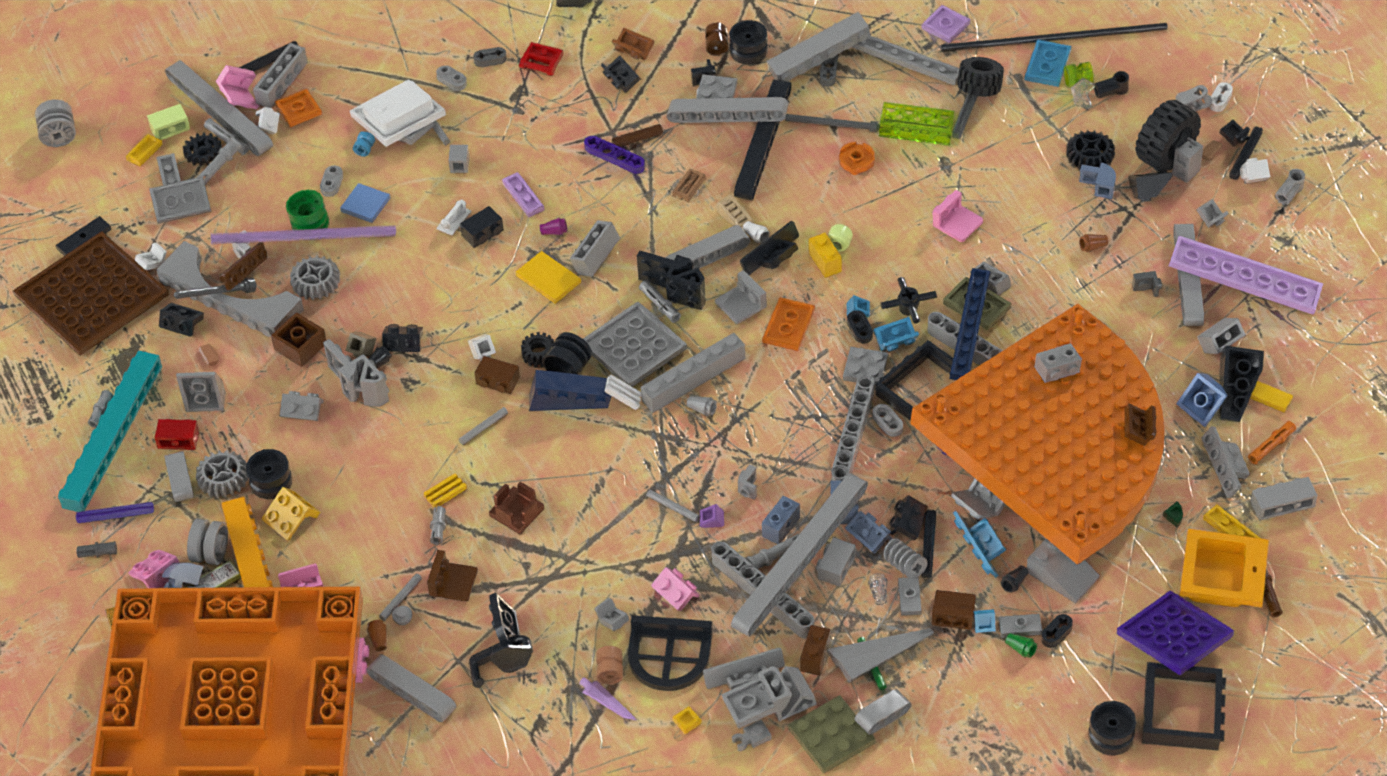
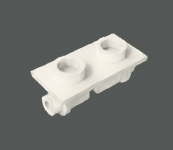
[436,200,472,236]

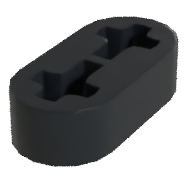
[1041,614,1073,648]

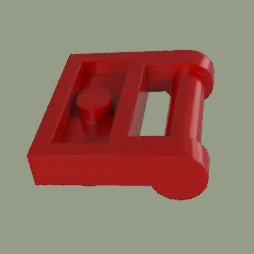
[519,42,564,76]

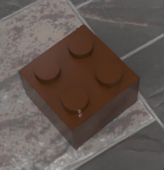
[271,312,327,367]

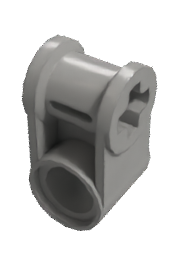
[1175,85,1212,112]

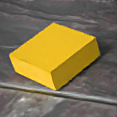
[673,706,702,734]

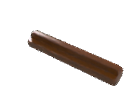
[612,124,663,147]

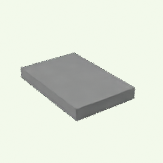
[149,176,211,224]

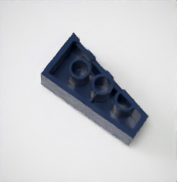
[529,370,612,411]

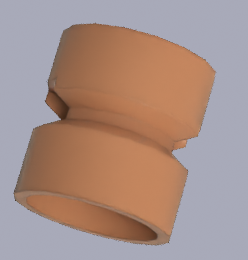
[596,646,623,685]

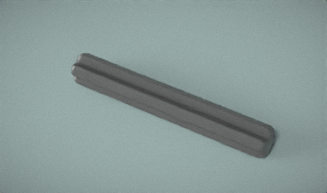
[952,94,978,139]

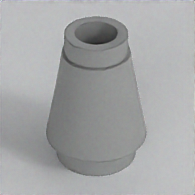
[687,396,717,416]

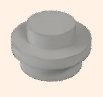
[392,606,413,625]

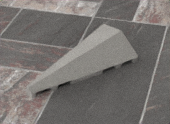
[827,628,934,683]

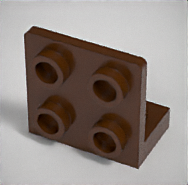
[427,550,478,602]
[931,590,976,630]

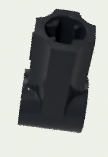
[1093,71,1129,98]

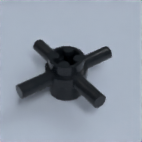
[880,277,937,324]

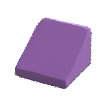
[700,504,724,528]

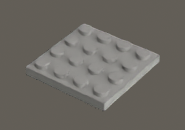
[583,302,687,387]

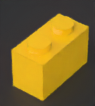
[809,232,842,278]

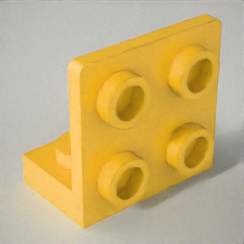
[262,487,321,540]

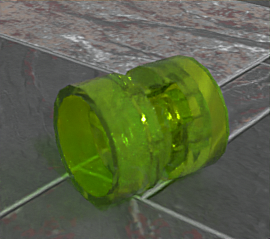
[1064,61,1094,88]

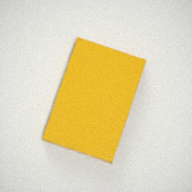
[515,251,581,304]

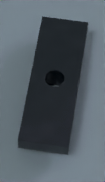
[56,216,112,256]

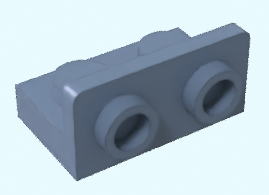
[845,510,893,554]

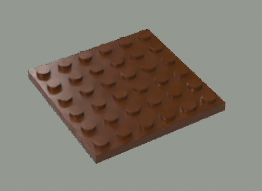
[13,231,169,356]

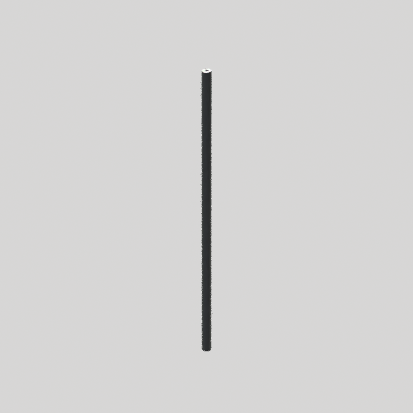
[941,23,1168,51]

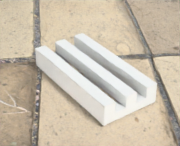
[605,375,641,410]

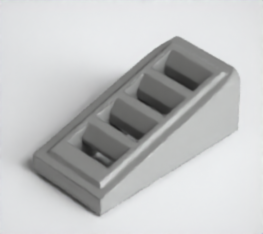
[970,261,1011,295]

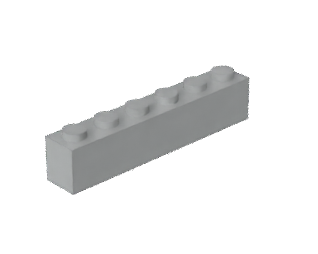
[767,12,870,82]
[641,333,746,413]

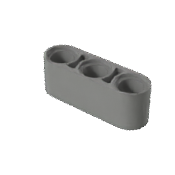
[164,451,194,502]
[854,689,912,735]

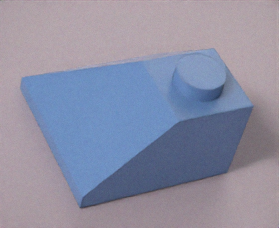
[1176,373,1228,427]

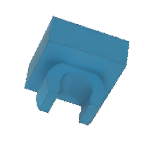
[973,609,996,633]

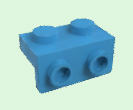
[873,317,919,352]

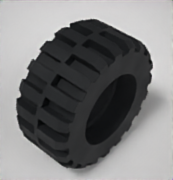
[1135,100,1201,172]

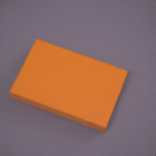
[762,297,815,351]

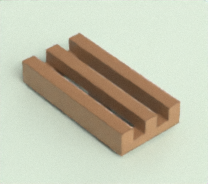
[672,168,706,202]

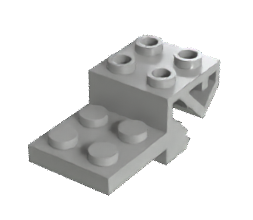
[323,339,389,407]
[721,666,817,729]

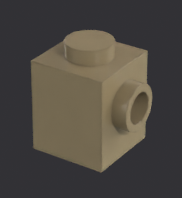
[345,332,377,358]

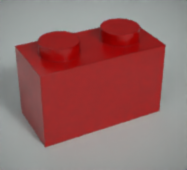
[154,419,199,450]

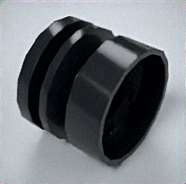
[542,332,592,375]

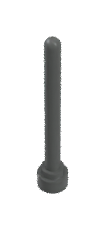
[174,278,257,299]

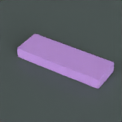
[502,172,544,218]

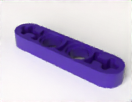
[584,136,645,174]

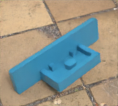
[953,511,1006,578]

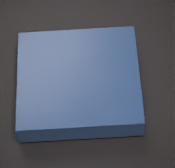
[340,183,390,223]

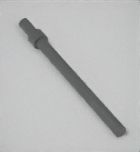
[785,114,892,132]

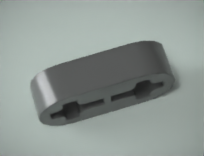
[473,47,507,67]

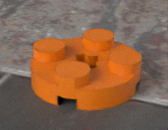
[839,142,875,175]

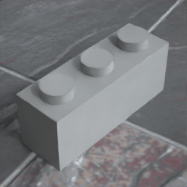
[570,220,620,277]
[1250,477,1318,521]

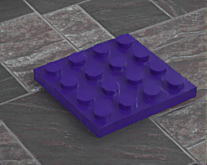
[1117,590,1234,675]

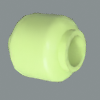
[828,224,853,252]

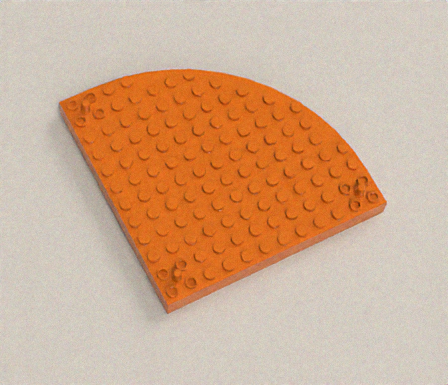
[910,304,1165,565]

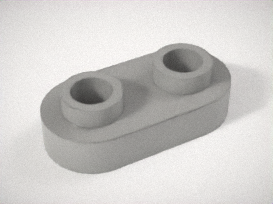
[436,66,467,91]
[320,165,343,197]
[873,404,903,437]

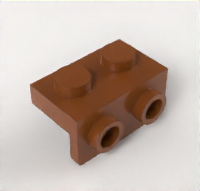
[612,28,655,60]

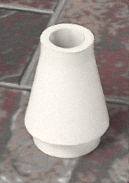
[743,221,770,243]

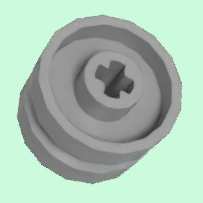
[187,518,228,565]

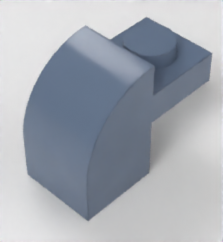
[1079,163,1116,199]
[162,562,203,588]

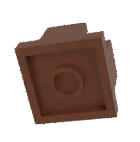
[489,482,545,535]

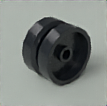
[729,20,768,65]
[246,449,292,499]
[1088,700,1137,756]

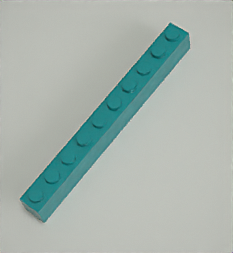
[58,350,162,512]

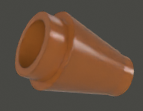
[1079,234,1108,252]
[366,620,387,651]

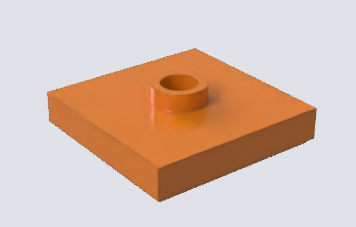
[275,88,322,128]

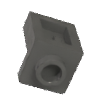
[1132,271,1162,297]

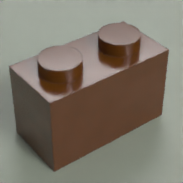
[474,356,520,394]
[800,625,831,676]

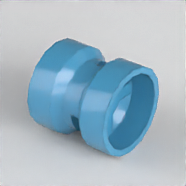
[352,131,375,157]

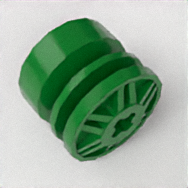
[286,189,330,232]

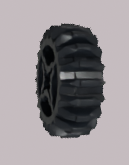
[1066,129,1115,171]

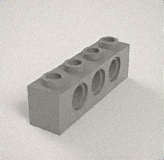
[253,43,308,108]

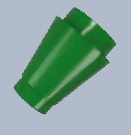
[1005,633,1037,658]

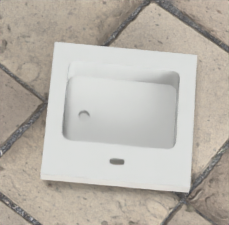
[350,80,446,147]

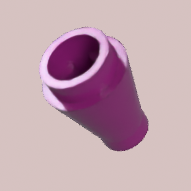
[540,217,568,235]

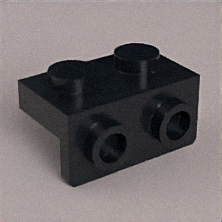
[601,55,641,93]
[382,324,423,352]
[889,495,928,540]

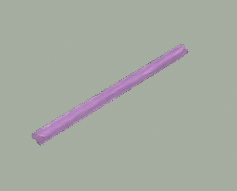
[211,225,396,244]

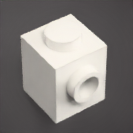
[1240,158,1270,184]
[468,334,496,361]

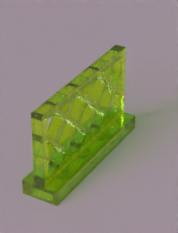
[878,102,955,146]

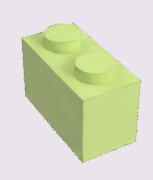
[147,104,190,140]

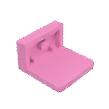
[932,190,983,242]

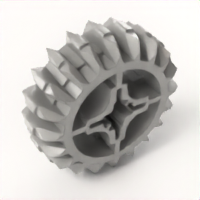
[290,255,340,300]
[196,450,248,499]

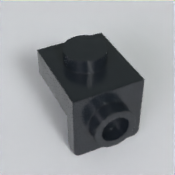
[1219,120,1250,147]

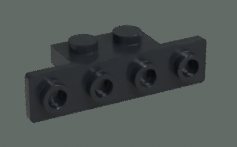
[740,221,799,275]

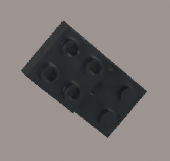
[637,250,706,310]

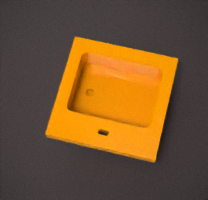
[1180,529,1269,607]

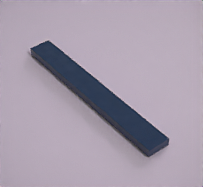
[949,268,990,380]

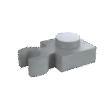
[732,720,772,751]

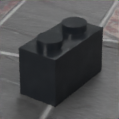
[460,206,504,248]

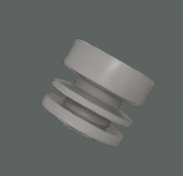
[35,99,76,147]

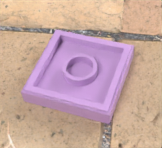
[921,5,970,43]

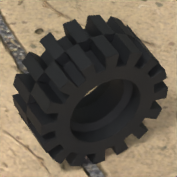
[521,332,554,368]

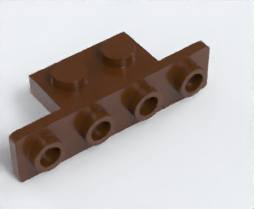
[219,242,267,291]

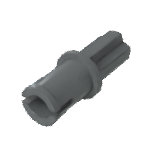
[76,541,117,558]

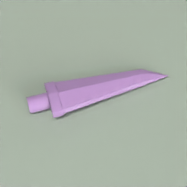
[579,677,638,721]

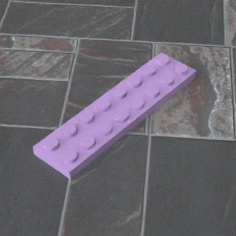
[1169,236,1323,315]

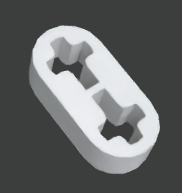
[1209,82,1233,112]

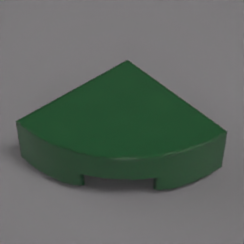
[1163,501,1183,528]

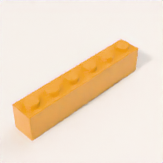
[221,497,273,587]

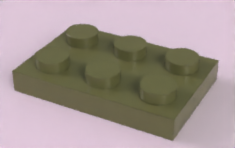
[943,277,1011,331]

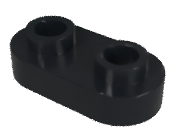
[847,311,873,344]

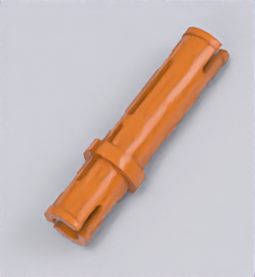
[1248,421,1296,464]

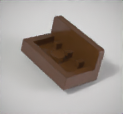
[1124,403,1157,446]

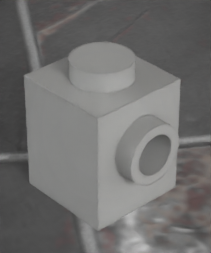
[449,145,470,173]

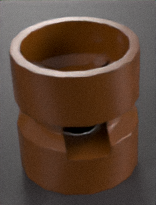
[705,23,729,56]

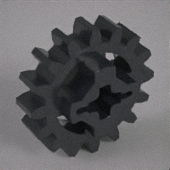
[183,132,222,167]

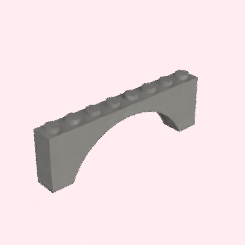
[157,241,304,337]

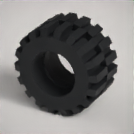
[957,57,1004,97]

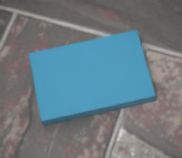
[1025,39,1072,87]

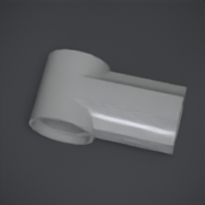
[1275,169,1305,205]

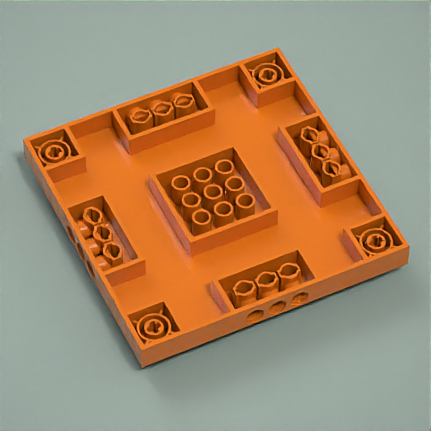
[90,586,363,776]

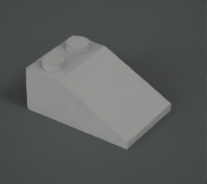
[176,372,226,412]
[1027,539,1100,603]

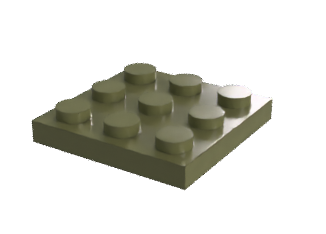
[788,695,875,774]

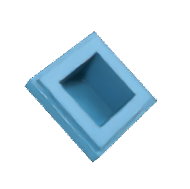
[847,295,870,317]

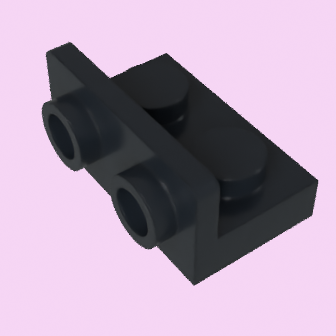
[159,303,204,337]

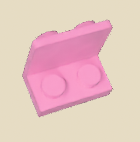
[216,65,259,109]
[128,550,179,588]

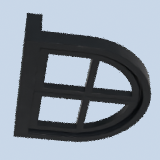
[628,615,713,691]

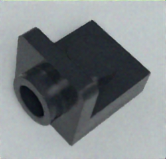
[691,59,716,86]

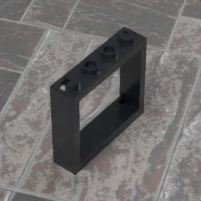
[876,340,953,421]
[1142,662,1226,751]

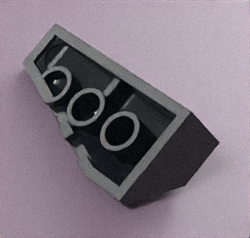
[1219,346,1264,422]

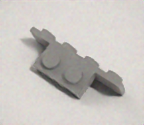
[1201,426,1250,498]
[703,648,785,690]

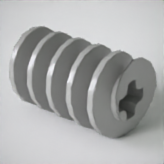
[883,538,927,579]

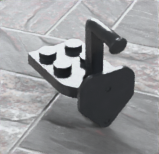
[469,592,533,688]

